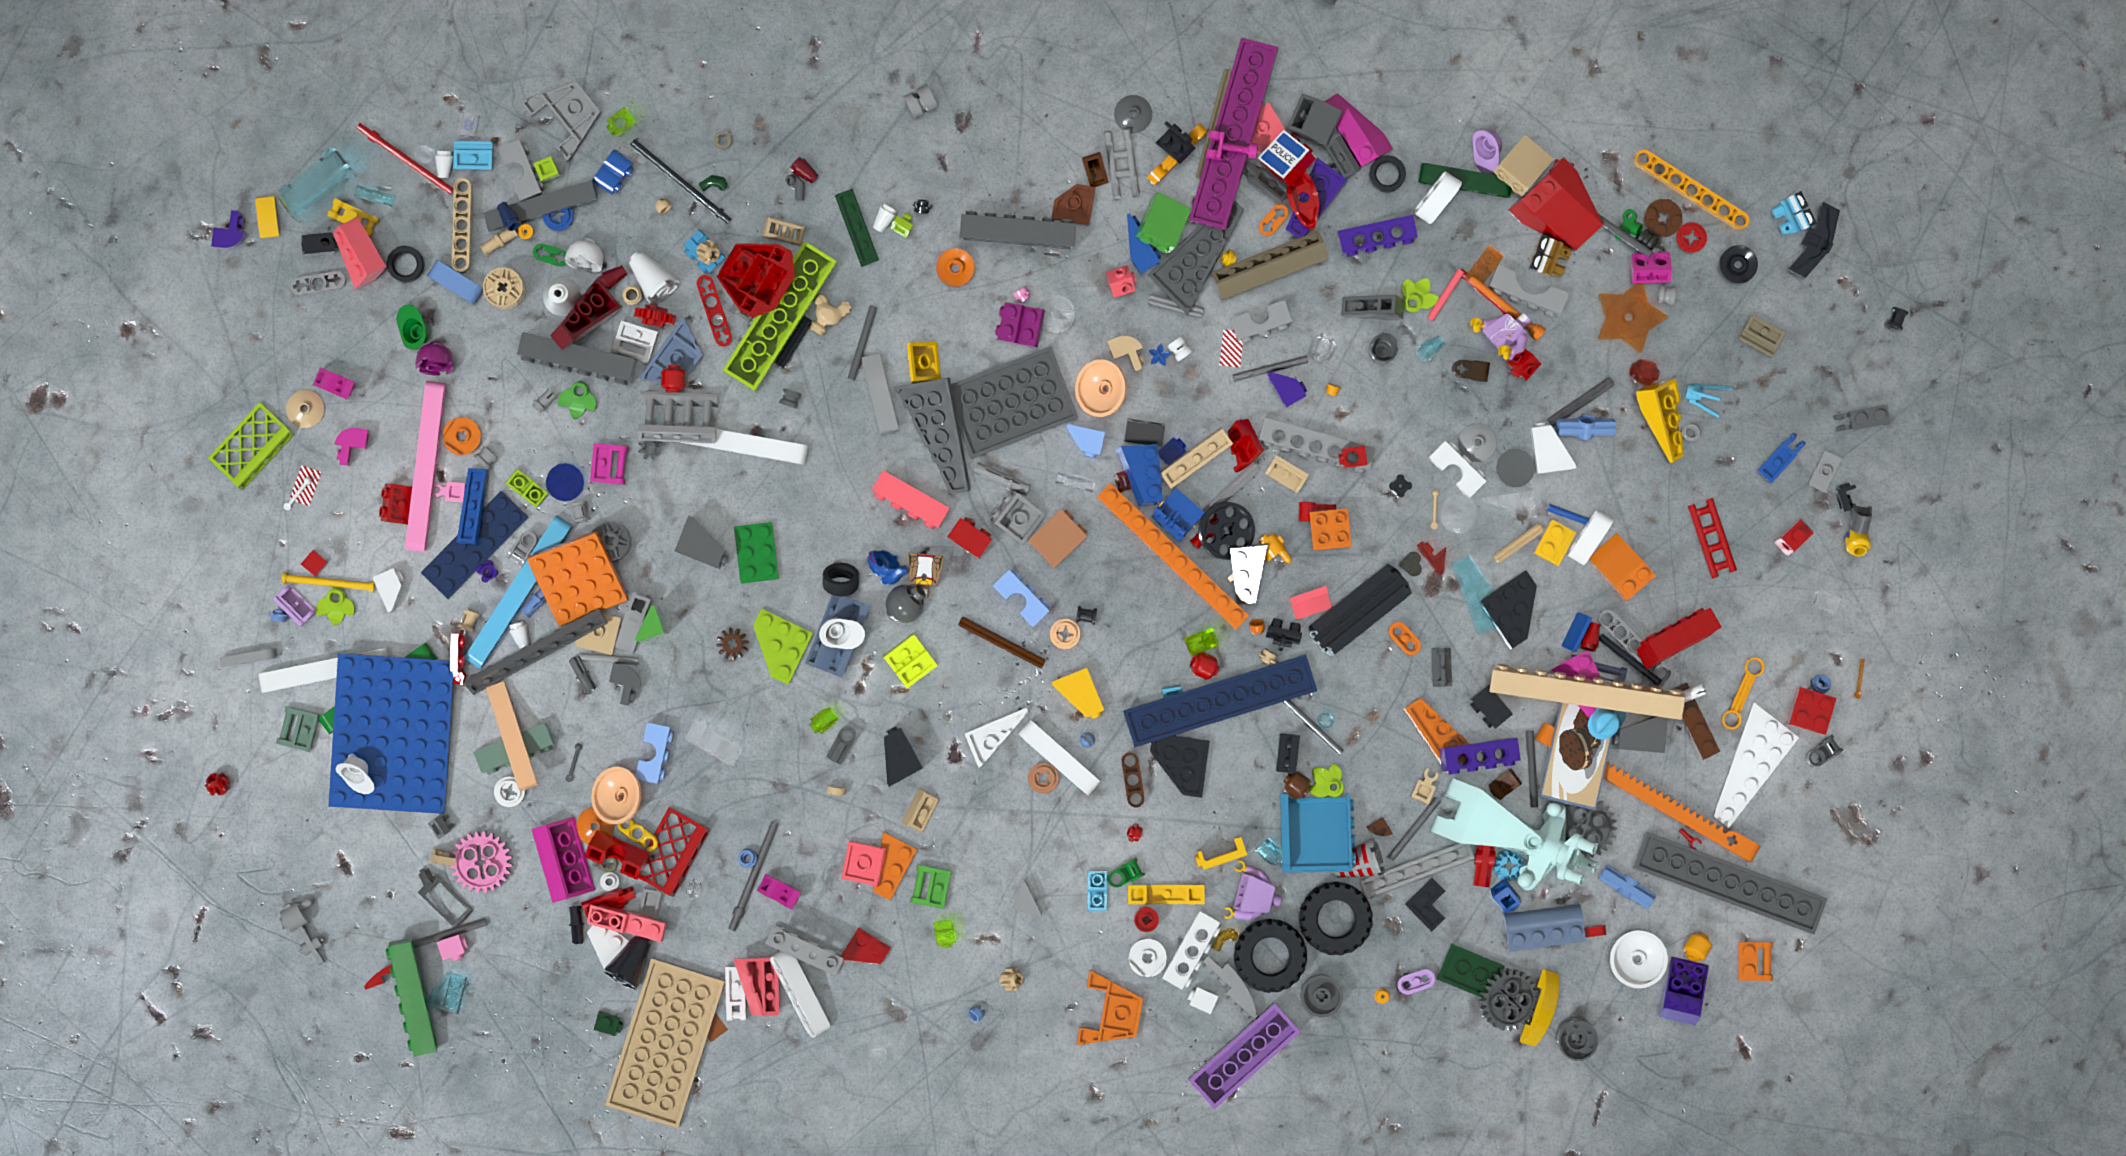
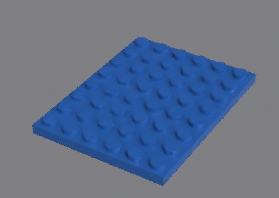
[328,653,453,814]

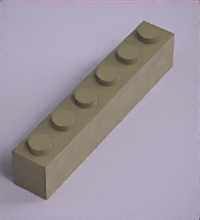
[1211,231,1329,300]

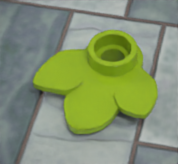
[1401,278,1439,313]
[316,588,354,626]
[1309,763,1344,798]

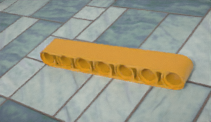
[1634,149,1750,230]

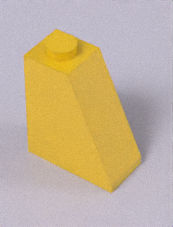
[1051,668,1104,720]

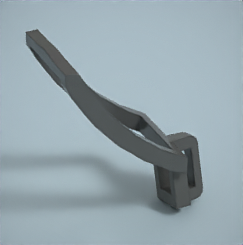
[417,868,473,929]

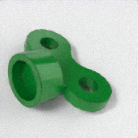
[1614,209,1643,241]

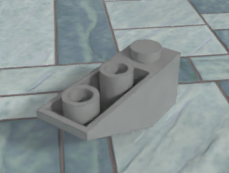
[615,593,652,654]

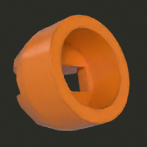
[1249,619,1265,635]

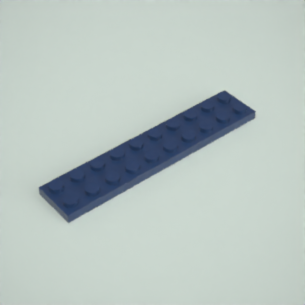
[1123,655,1317,748]

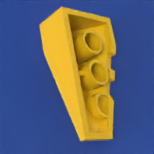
[1636,378,1684,463]

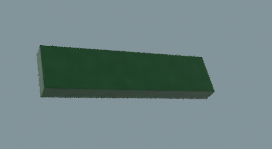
[835,189,879,267]

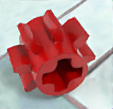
[205,773,230,796]

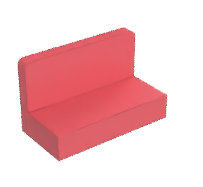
[1289,586,1332,620]

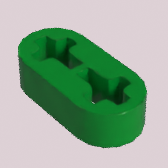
[533,243,566,267]

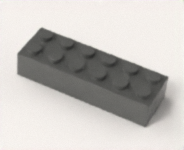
[959,211,1077,250]
[517,332,638,386]

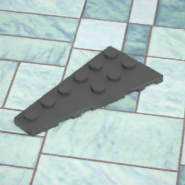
[1147,201,1244,316]
[894,377,971,494]

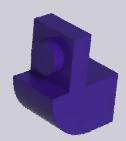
[211,210,247,249]

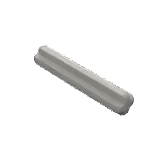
[1148,294,1204,317]

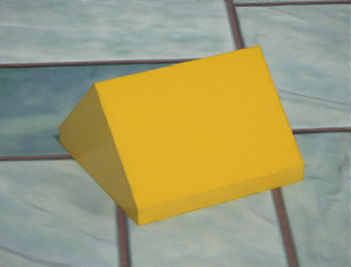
[907,342,941,383]

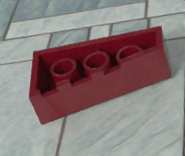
[550,278,621,350]

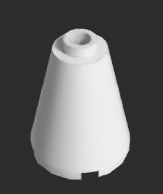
[629,252,680,305]
[543,278,581,316]

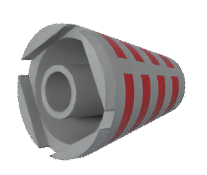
[1331,838,1385,878]

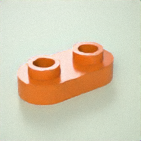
[1388,622,1421,655]

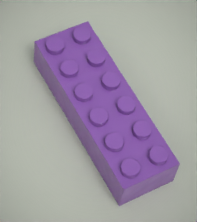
[1188,1002,1300,1109]

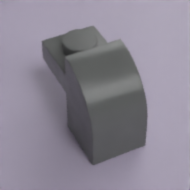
[609,663,641,706]

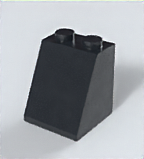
[884,726,924,787]

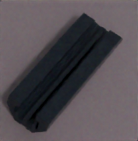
[1308,564,1412,656]

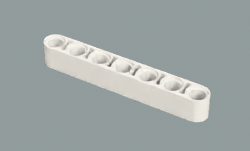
[678,422,808,465]
[258,648,389,693]

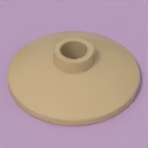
[286,390,325,428]

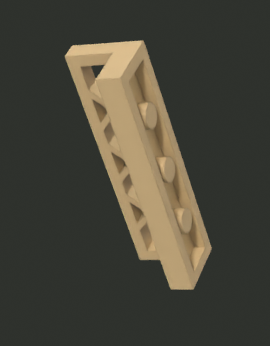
[1160,428,1233,488]

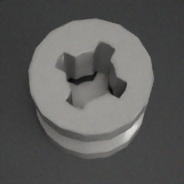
[1658,284,1676,305]
[474,446,498,470]

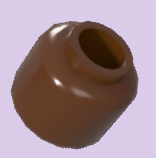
[1283,771,1312,800]

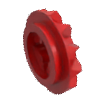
[1676,222,1707,253]

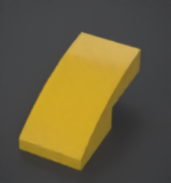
[255,195,280,238]

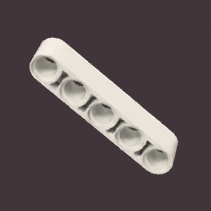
[1018,720,1101,796]
[770,951,830,1038]

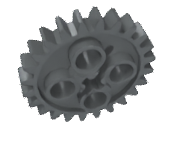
[1564,801,1618,858]
[1478,968,1539,1031]

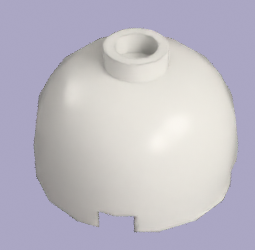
[565,238,604,273]

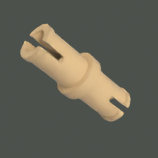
[480,229,518,256]

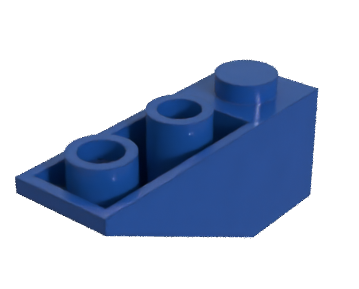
[1127,213,1161,275]

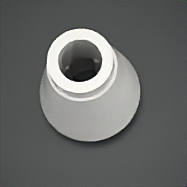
[435,150,454,178]
[873,203,897,233]
[509,620,530,650]

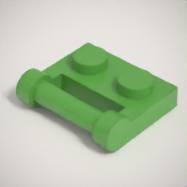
[910,865,951,909]

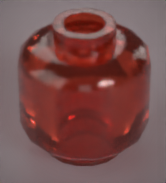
[1630,359,1660,386]

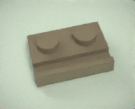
[1738,314,1786,358]

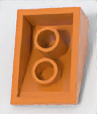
[1589,533,1656,601]

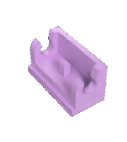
[273,585,316,627]

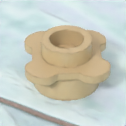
[1259,648,1277,665]

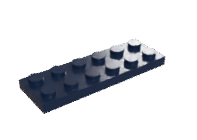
[421,491,529,600]

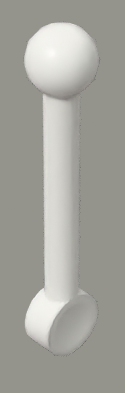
[283,477,311,510]

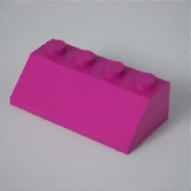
[531,817,595,903]

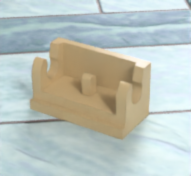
[1265,455,1309,493]

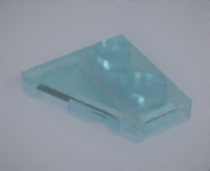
[427,972,467,1014]

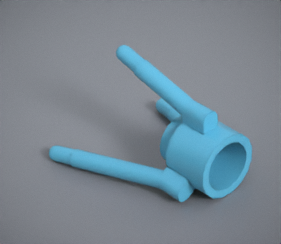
[1685,383,1733,418]

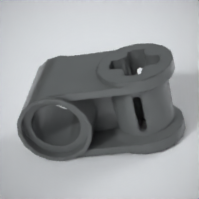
[1849,503,1872,534]
[1805,734,1843,767]

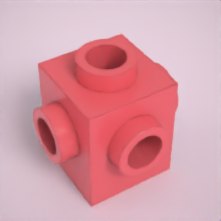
[1106,265,1137,298]

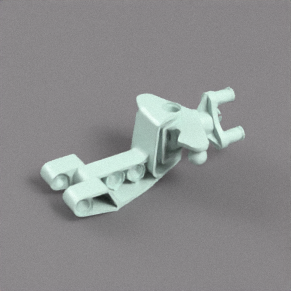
[1431,778,1599,891]

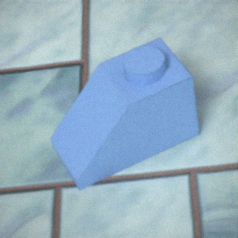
[1067,424,1105,458]

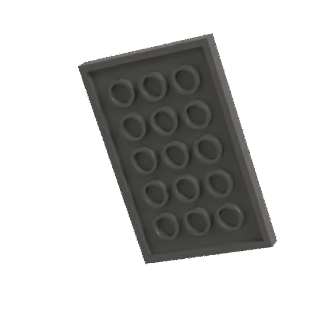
[951,346,1078,459]

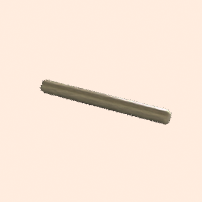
[1196,69,1232,180]

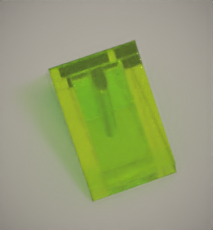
[1184,627,1219,656]

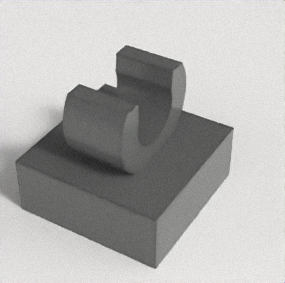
[428,815,454,839]

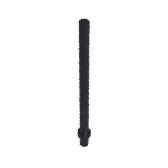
[630,139,732,225]

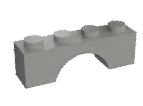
[1488,265,1569,317]

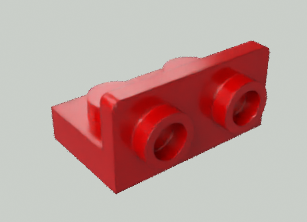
[379,483,412,525]

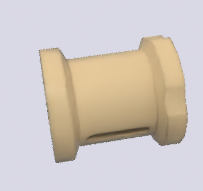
[457,609,480,633]

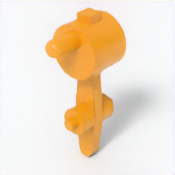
[1227,532,1292,583]

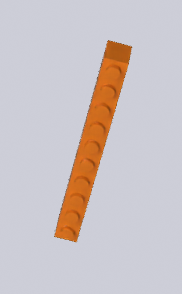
[1097,483,1249,630]

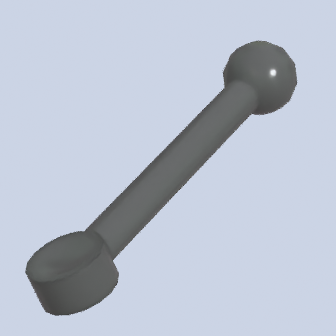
[565,743,582,782]

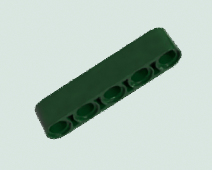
[1418,163,1512,198]

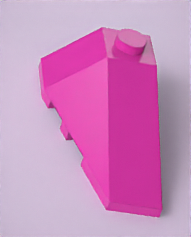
[1324,93,1393,168]
[1551,650,1601,718]

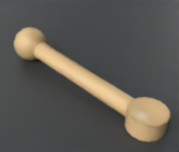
[1430,489,1439,529]

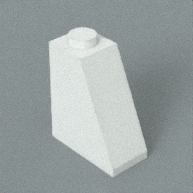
[1530,422,1576,474]

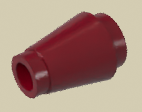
[790,156,818,184]
[597,265,627,289]

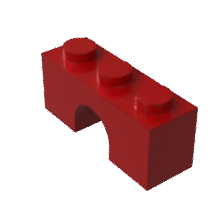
[585,830,649,880]

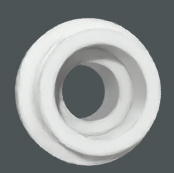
[600,872,619,891]

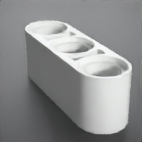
[1414,171,1462,224]
[1567,509,1614,566]

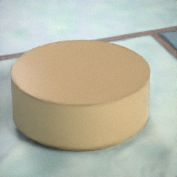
[826,785,846,796]

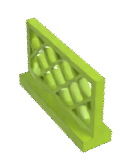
[208,402,295,490]

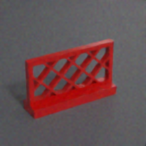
[639,807,711,897]

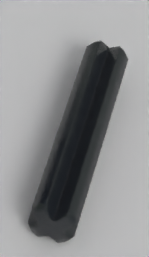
[775,316,812,368]

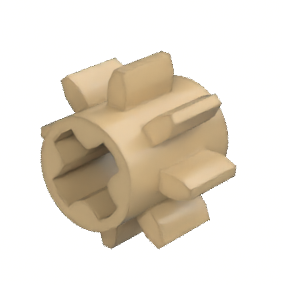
[696,239,720,265]
[999,968,1024,991]

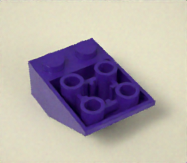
[1658,957,1709,1026]

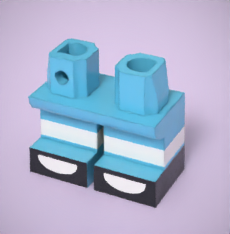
[1771,191,1817,235]

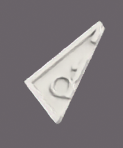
[965,708,1028,768]

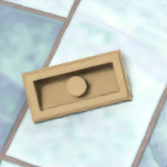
[902,789,939,833]

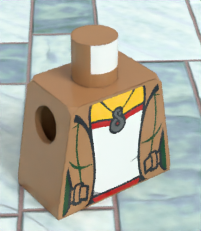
[907,553,944,597]

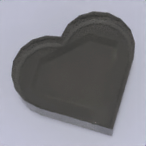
[1398,551,1422,577]

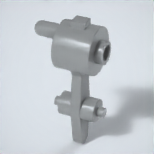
[279,898,325,965]

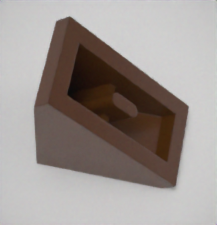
[1082,152,1109,187]

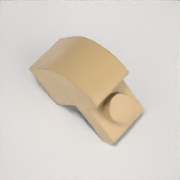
[1107,336,1144,372]

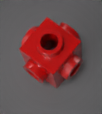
[1506,349,1541,381]

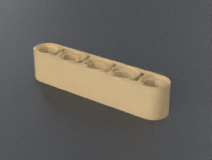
[452,178,473,273]

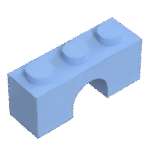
[993,570,1049,627]
[636,722,673,784]

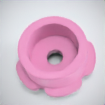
[1013,286,1031,302]

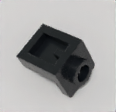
[1834,483,1856,513]

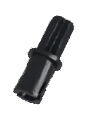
[569,906,584,945]

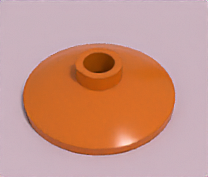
[936,248,975,287]
[576,807,615,844]

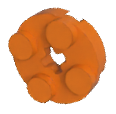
[443,417,482,455]

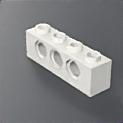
[1162,911,1221,989]

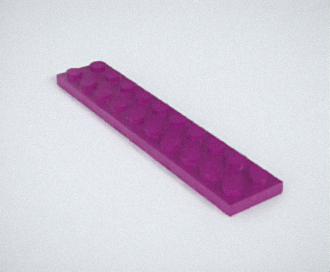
[1189,37,1279,231]

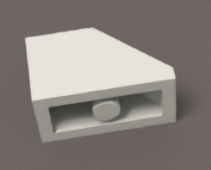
[372,568,404,613]

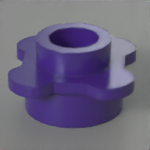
[476,560,498,583]

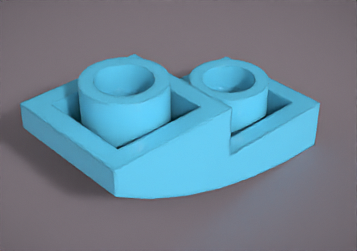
[1087,871,1107,912]

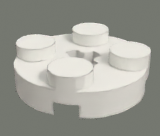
[1128,938,1167,977]

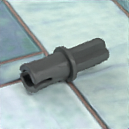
[569,656,596,694]

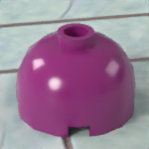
[415,341,454,376]

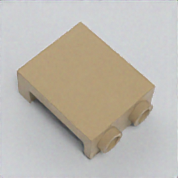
[1493,135,1554,196]

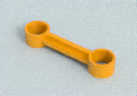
[1147,123,1208,186]
[1721,657,1765,729]

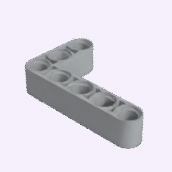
[1597,610,1671,687]

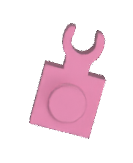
[432,482,466,503]

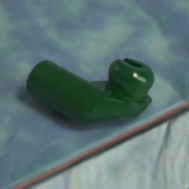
[698,175,728,192]

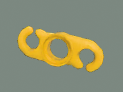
[617,820,658,852]

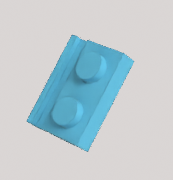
[453,141,493,170]

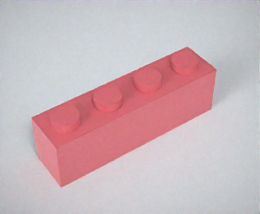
[872,470,950,529]

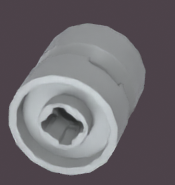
[903,85,938,118]

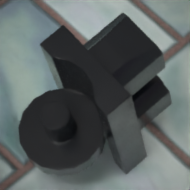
[1266,618,1302,651]

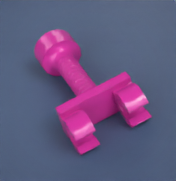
[1206,131,1258,160]

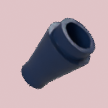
[497,202,521,231]

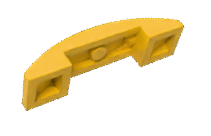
[1128,885,1205,905]
[1519,969,1559,1047]

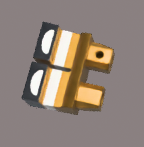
[1528,234,1572,277]

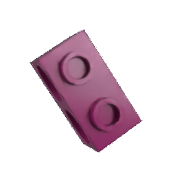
[1630,252,1672,284]

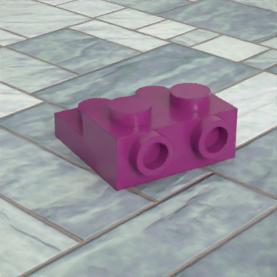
[995,302,1045,348]

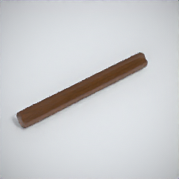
[958,617,1046,668]

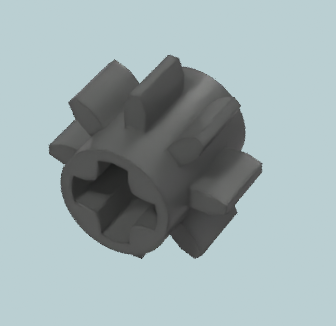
[638,441,661,460]

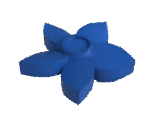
[1149,344,1171,366]

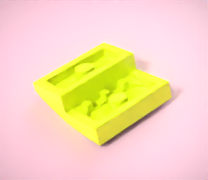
[883,633,938,688]

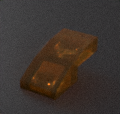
[1465,245,1504,283]

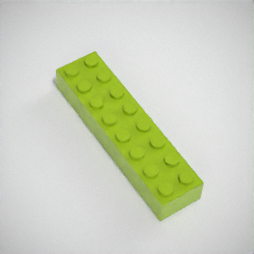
[722,241,838,392]

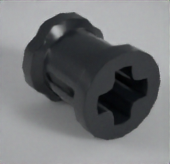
[1886,307,1909,331]
[1076,606,1097,625]

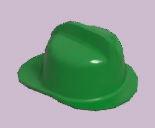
[396,304,430,350]

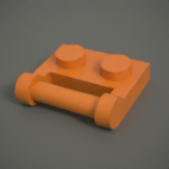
[1738,942,1773,981]

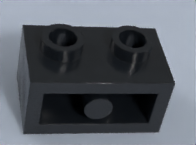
[1469,685,1513,729]

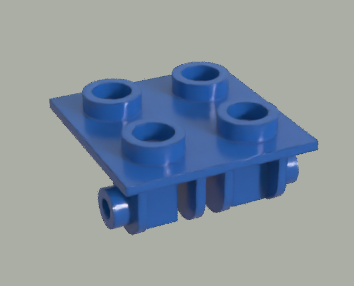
[1151,488,1205,541]

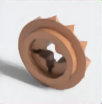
[1028,763,1059,794]

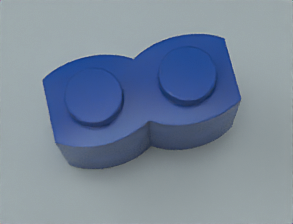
[592,149,634,195]

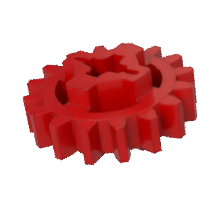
[634,305,676,328]

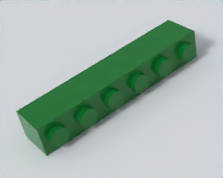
[386,937,438,1057]

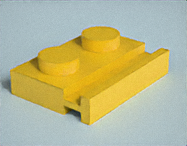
[1534,520,1577,566]

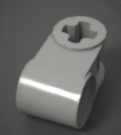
[506,531,539,568]

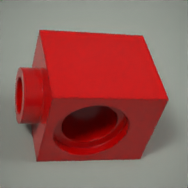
[1338,446,1368,469]

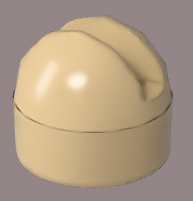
[655,198,672,215]

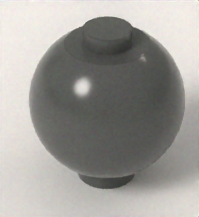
[886,585,926,623]

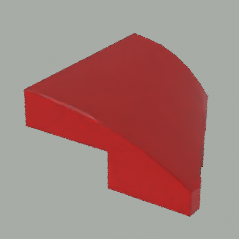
[1228,419,1264,472]

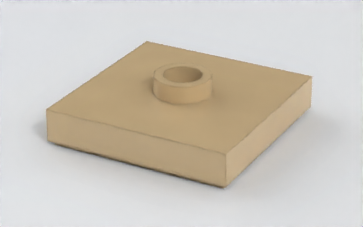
[575,613,622,655]

